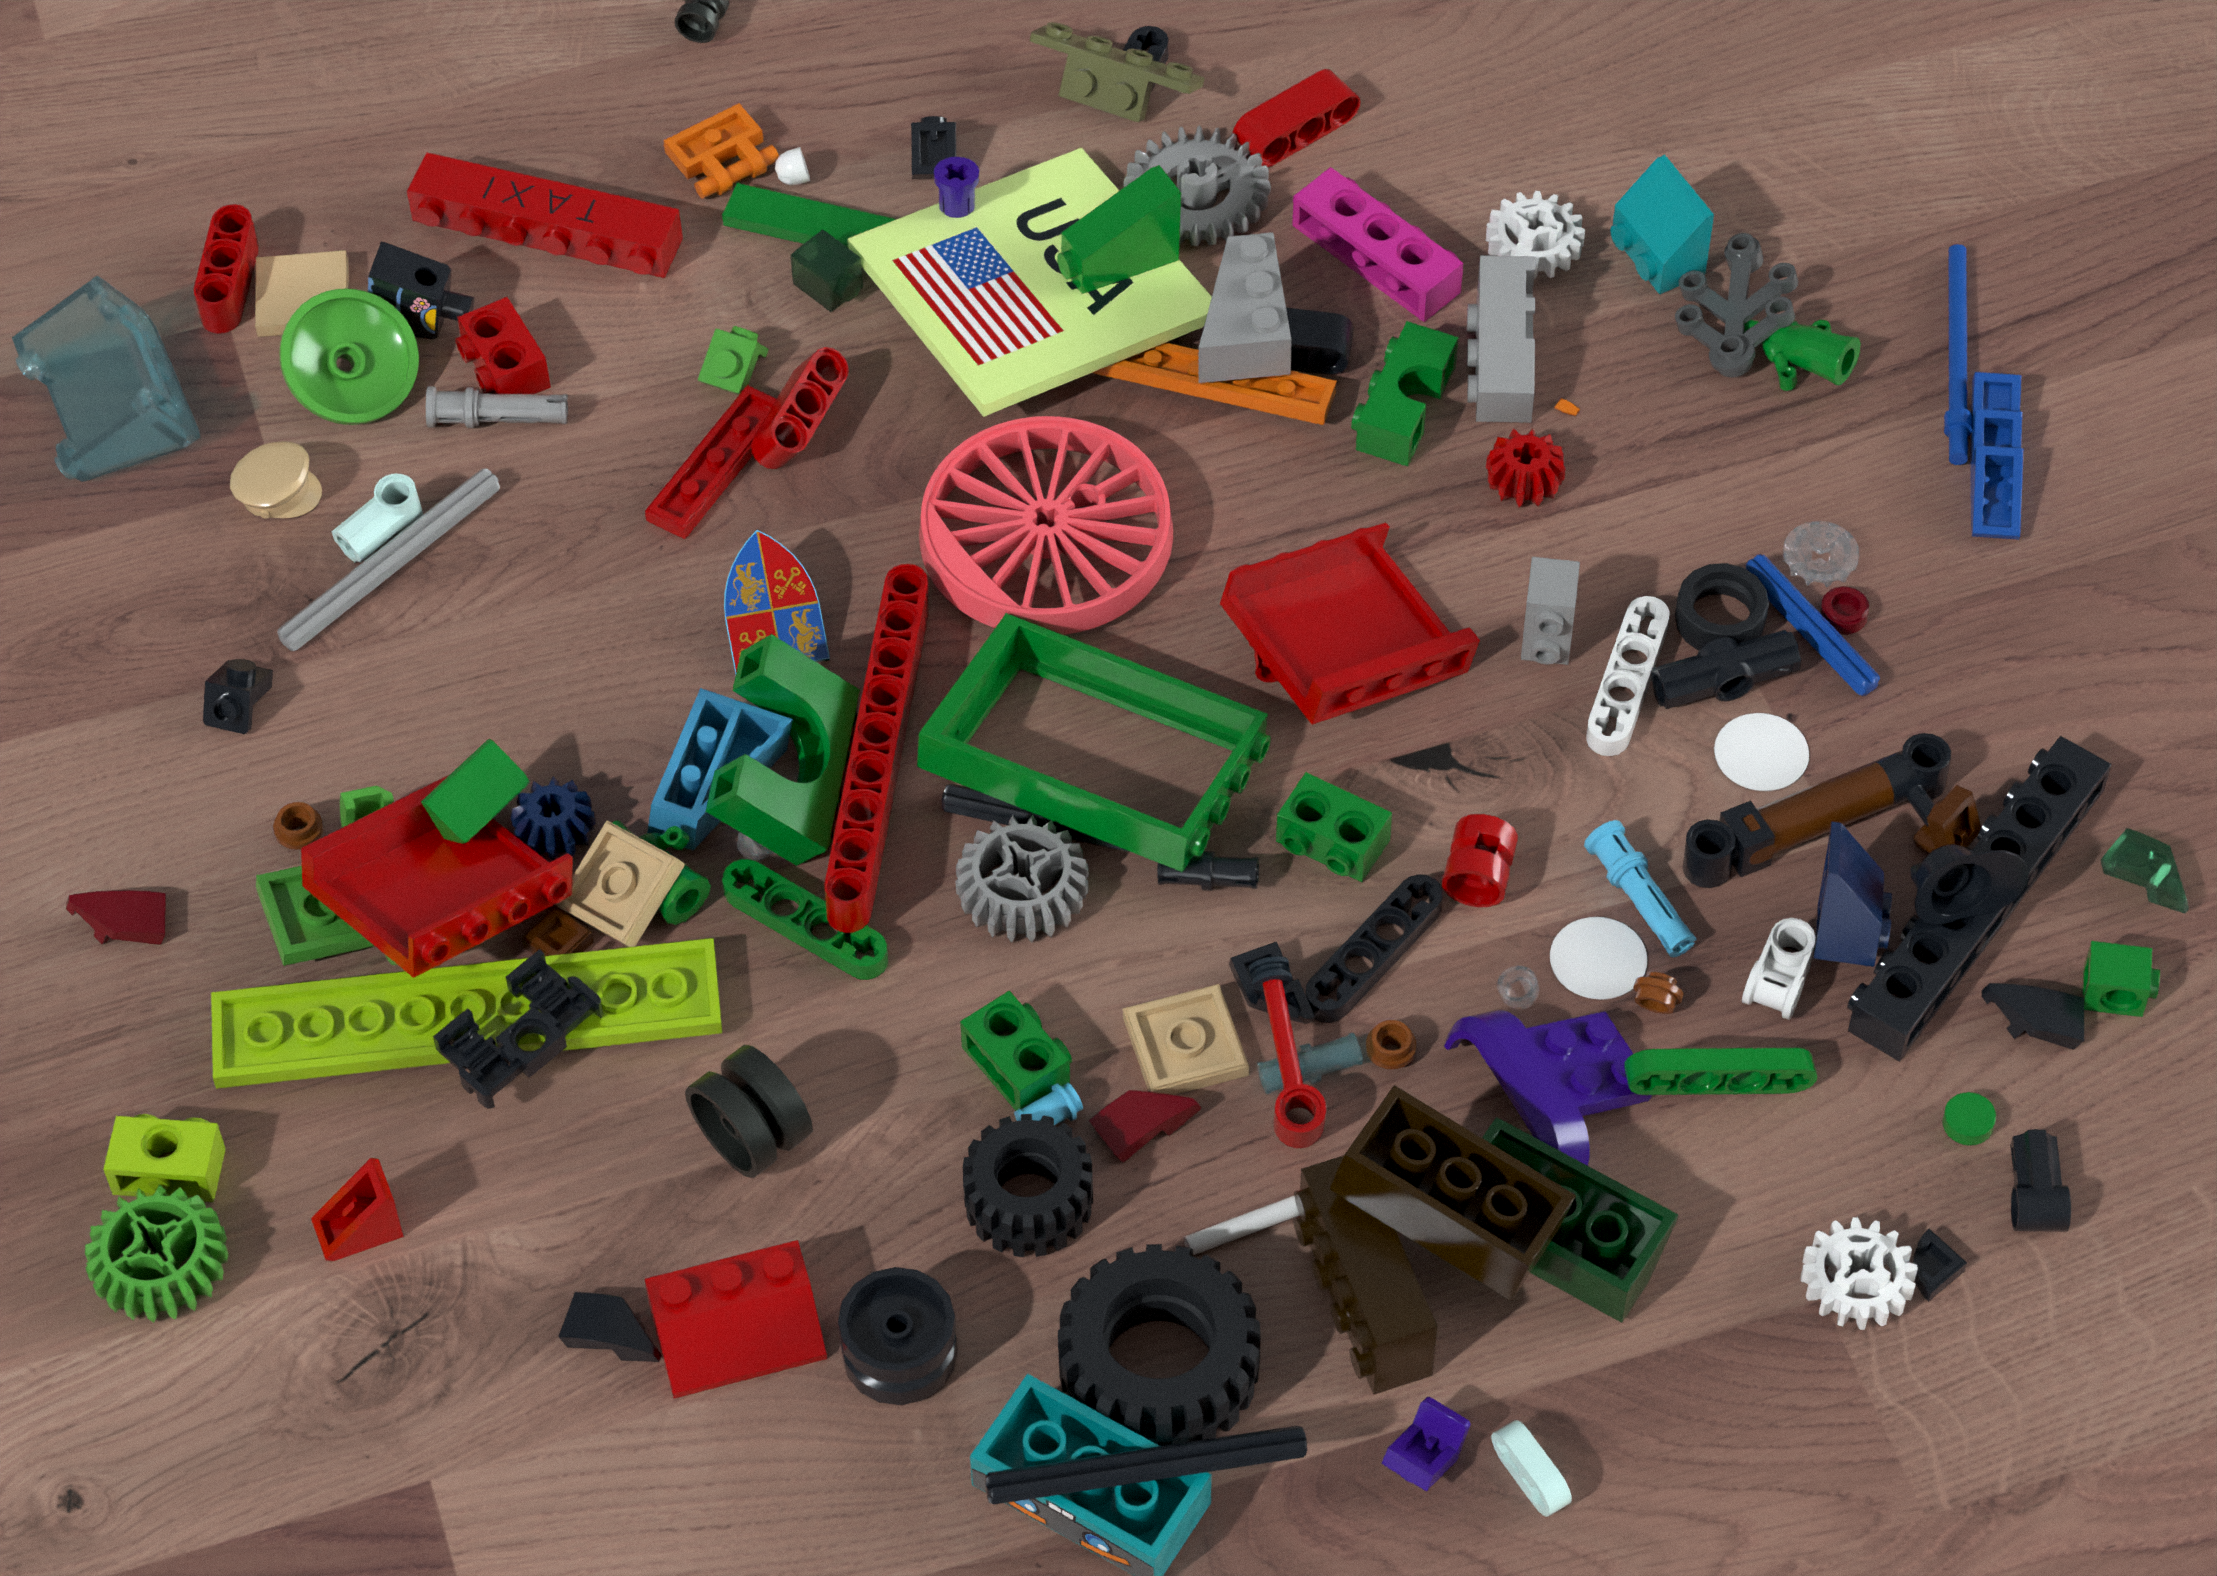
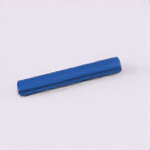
[1745,554,1880,696]

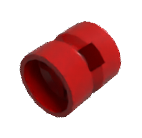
[1442,814,1518,907]

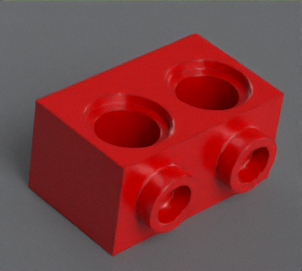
[455,297,551,394]

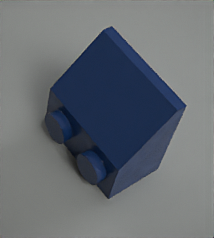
[1814,822,1892,967]

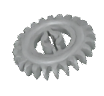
[1123,125,1271,246]

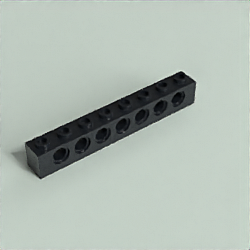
[1847,736,2112,1062]

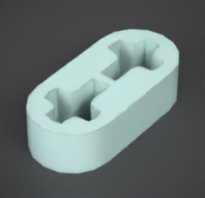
[1491,1420,1572,1517]

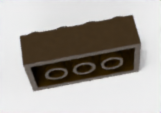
[1330,1085,1576,1301]
[1293,1155,1438,1395]

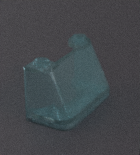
[12,275,200,482]

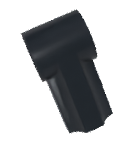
[2010,1129,2071,1232]

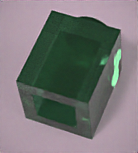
[790,229,863,312]

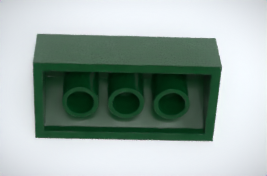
[1482,1117,1679,1323]

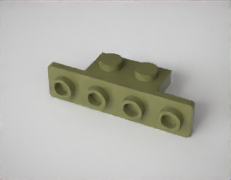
[1029,22,1205,123]

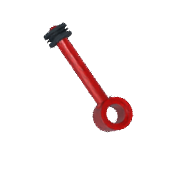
[1249,956,1326,1148]

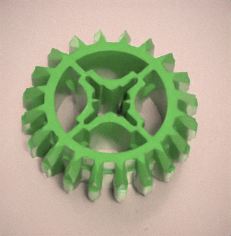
[85,1184,228,1323]

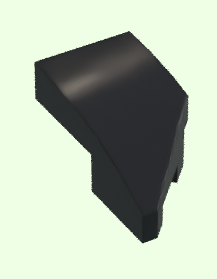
[1229,941,1315,1024]
[1981,983,2084,1050]
[558,1292,662,1362]

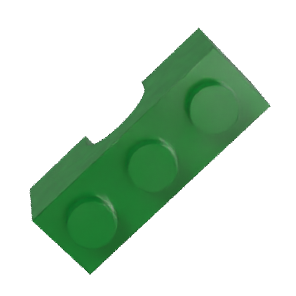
[1351,321,1458,467]

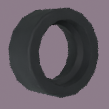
[1675,563,1769,651]

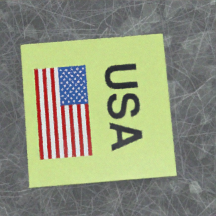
[848,148,1212,417]

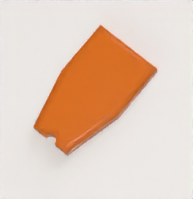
[1554,398,1580,416]

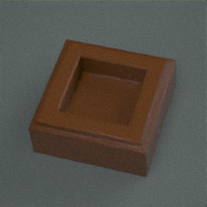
[522,906,594,956]

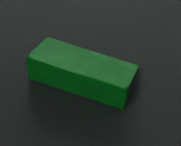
[421,739,530,844]

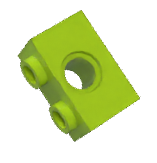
[103,1114,226,1202]

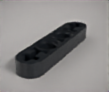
[1305,874,1443,1023]

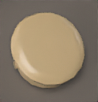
[230,441,322,519]

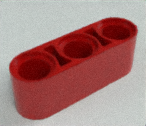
[1232,69,1361,167]
[194,204,259,334]
[751,347,849,469]

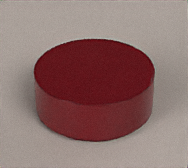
[1820,586,1869,635]

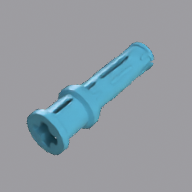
[1584,820,1697,957]

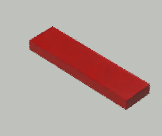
[645,385,777,539]

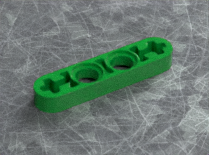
[722,859,888,980]
[1624,1048,1818,1095]

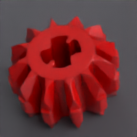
[1486,427,1566,508]

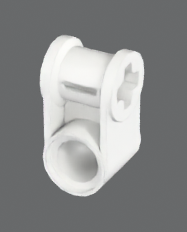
[1742,918,1816,1020]

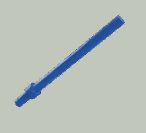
[1944,244,1972,465]

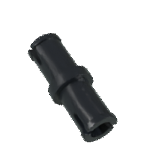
[1157,851,1259,891]

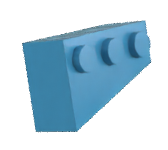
[647,688,793,851]

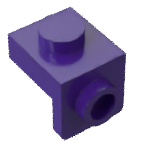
[1382,1397,1471,1492]

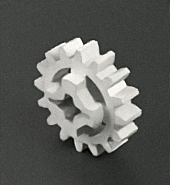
[1486,191,1585,279]
[1800,1217,1917,1330]

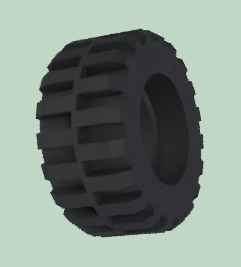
[1058,1244,1261,1446]

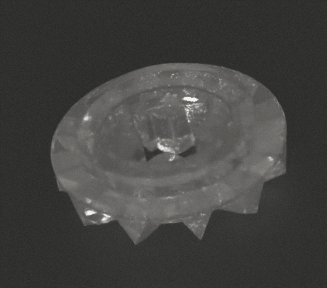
[1783,521,1859,588]

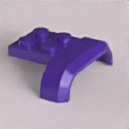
[1444,1010,1652,1166]

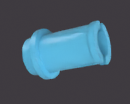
[1014,1083,1083,1125]

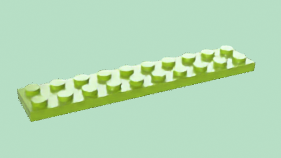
[211,938,722,1089]

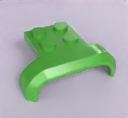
[255,786,397,966]

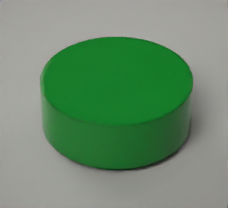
[1942,1092,1996,1146]

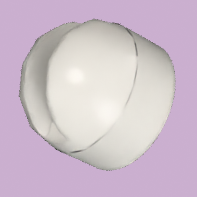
[775,147,810,185]

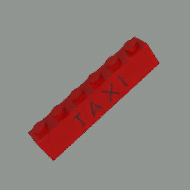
[407,152,683,278]

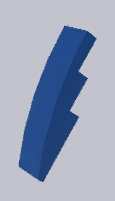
[1970,372,2024,540]

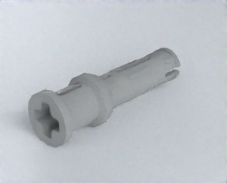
[426,386,568,428]

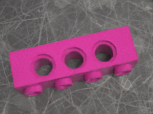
[1292,167,1463,322]

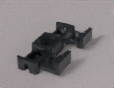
[433,949,603,1109]

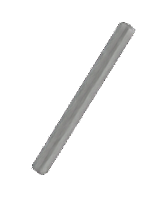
[277,468,500,651]

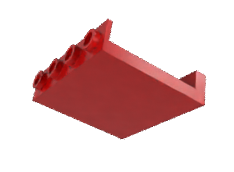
[1220,522,1480,725]
[301,775,573,978]

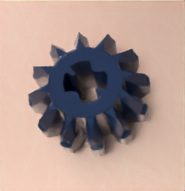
[511,776,596,861]

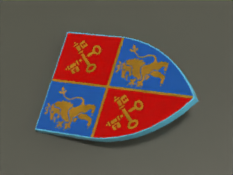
[724,530,830,675]

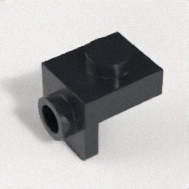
[203,659,273,734]

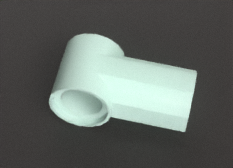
[332,473,423,563]

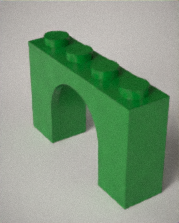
[705,634,860,866]

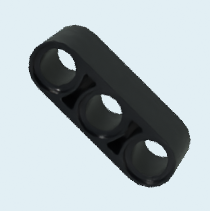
[1286,308,1354,374]

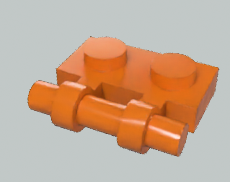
[663,103,779,199]

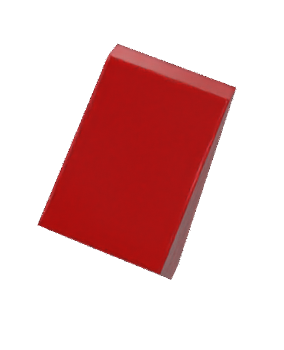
[311,1158,404,1261]

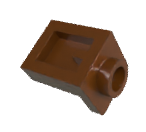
[1913,785,1981,853]

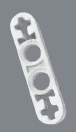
[1586,596,1670,756]

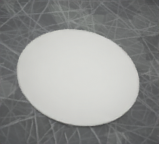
[1714,713,1809,791]
[1550,917,1647,1000]

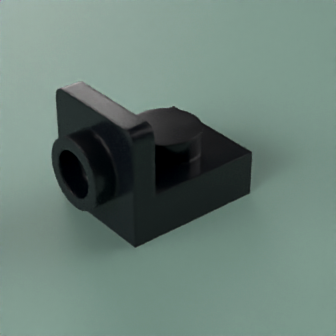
[911,116,957,179]

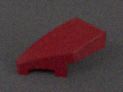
[66,890,166,945]
[1088,1090,1202,1163]

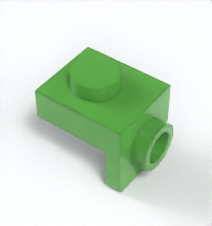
[698,326,769,395]

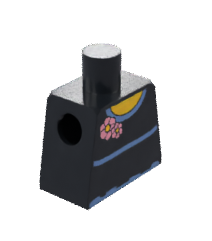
[368,241,475,340]

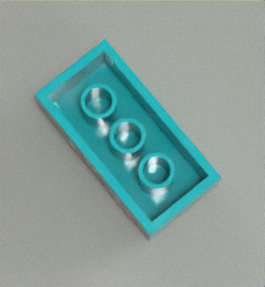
[970,1373,1212,1576]

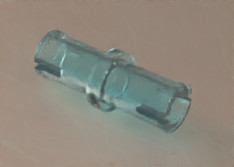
[1257,1033,1363,1094]

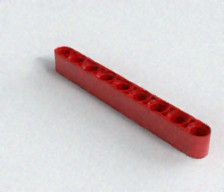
[825,564,929,933]

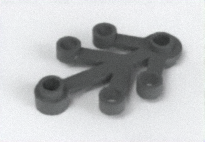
[1675,233,1799,378]

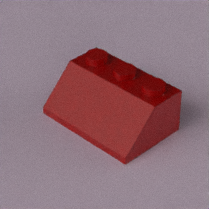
[644,1240,827,1399]

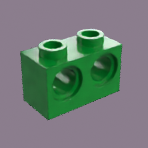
[1276,772,1392,882]
[960,990,1072,1111]

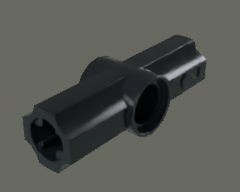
[1650,630,1801,709]

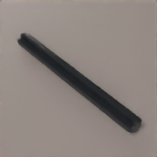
[985,1425,1307,1505]

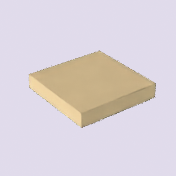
[255,250,349,337]
[555,820,685,947]
[1123,984,1249,1095]

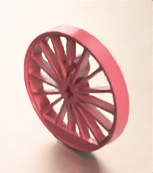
[919,416,1173,635]

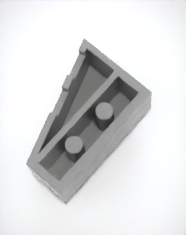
[1198,232,1291,383]
[1467,255,1536,423]

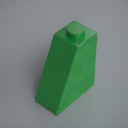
[1057,165,1181,294]

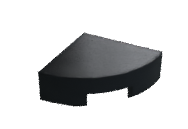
[1913,1229,1967,1302]

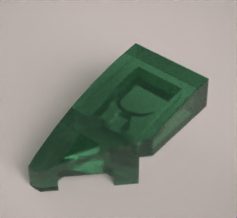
[2100,828,2189,914]

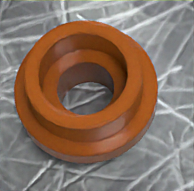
[273,802,323,850]
[1633,972,1684,1014]
[1366,1020,1417,1069]

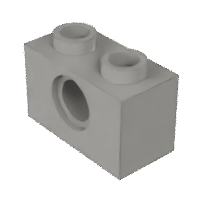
[1521,557,1580,665]

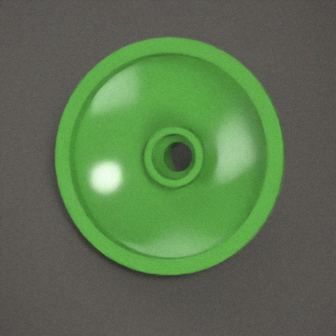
[279,288,419,425]

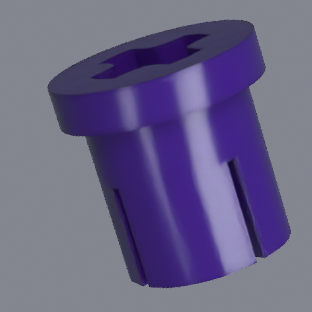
[934,157,979,218]

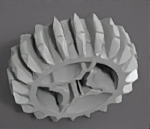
[955,815,1089,943]

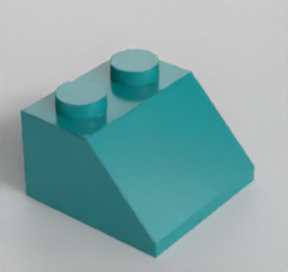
[1610,155,1714,295]

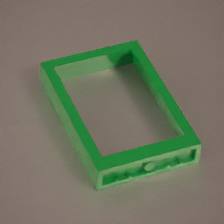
[917,613,1271,872]

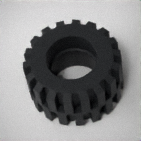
[962,1114,1093,1257]

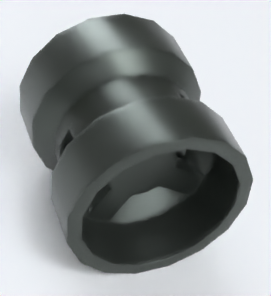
[674,0,729,43]

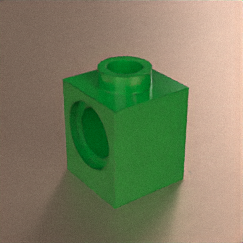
[2082,941,2160,1017]

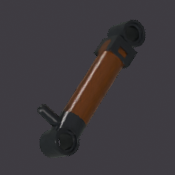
[1683,733,1951,888]

